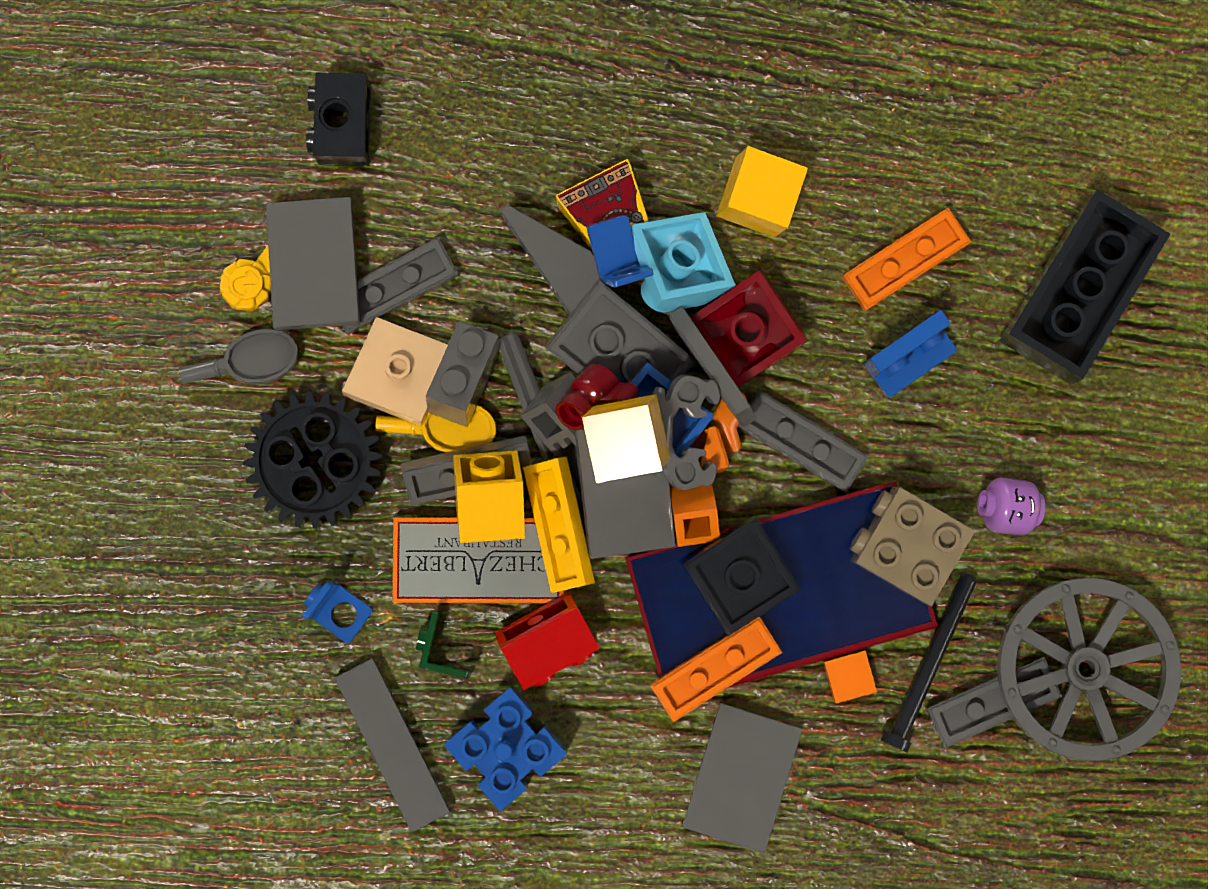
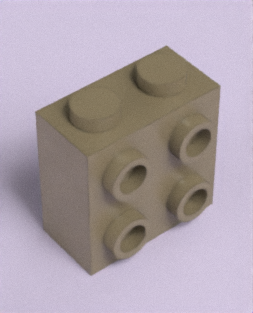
[850,487,975,607]

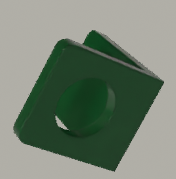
[416,610,471,679]

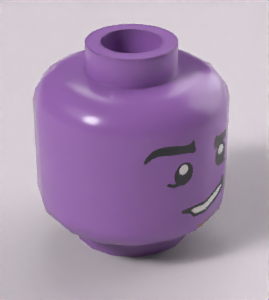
[977,477,1045,536]

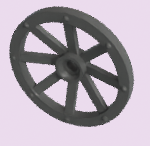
[997,578,1181,761]

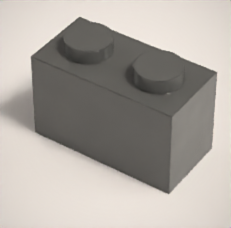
[426,321,500,428]

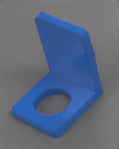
[587,215,654,287]
[302,581,373,643]

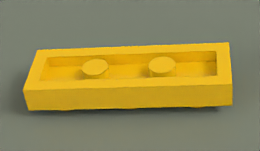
[523,457,595,593]

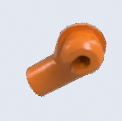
[712,391,747,454]

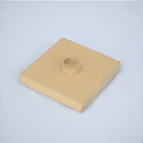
[342,317,448,426]

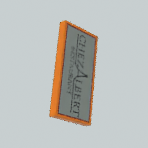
[392,517,564,603]

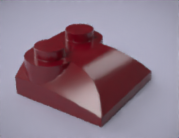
[690,270,809,388]

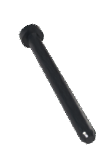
[880,573,976,753]

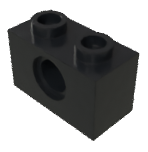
[306,72,371,166]

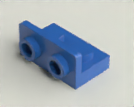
[864,310,956,398]

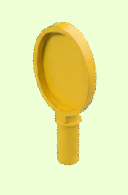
[376,405,496,453]

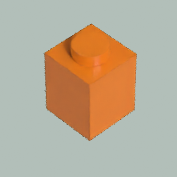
[669,483,720,547]

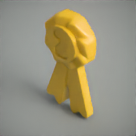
[220,245,271,311]

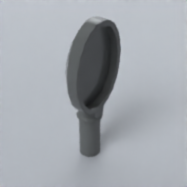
[179,329,299,385]

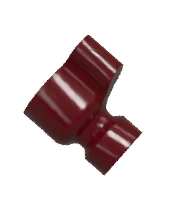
[555,364,639,430]

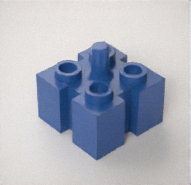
[444,685,568,812]

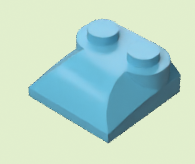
[631,212,736,312]

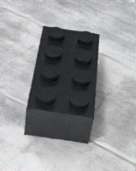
[999,189,1171,385]

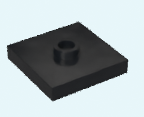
[681,516,801,636]

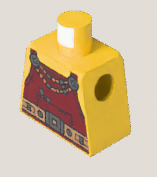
[556,159,649,253]

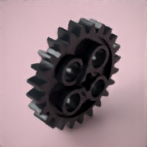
[243,391,384,530]

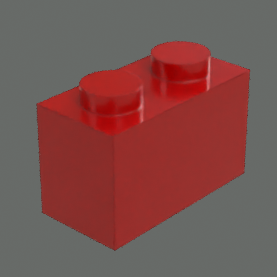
[494,592,600,690]

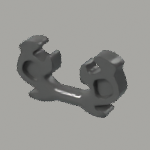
[651,375,720,490]

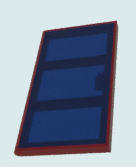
[625,480,937,688]

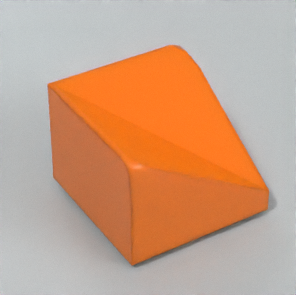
[690,426,729,474]

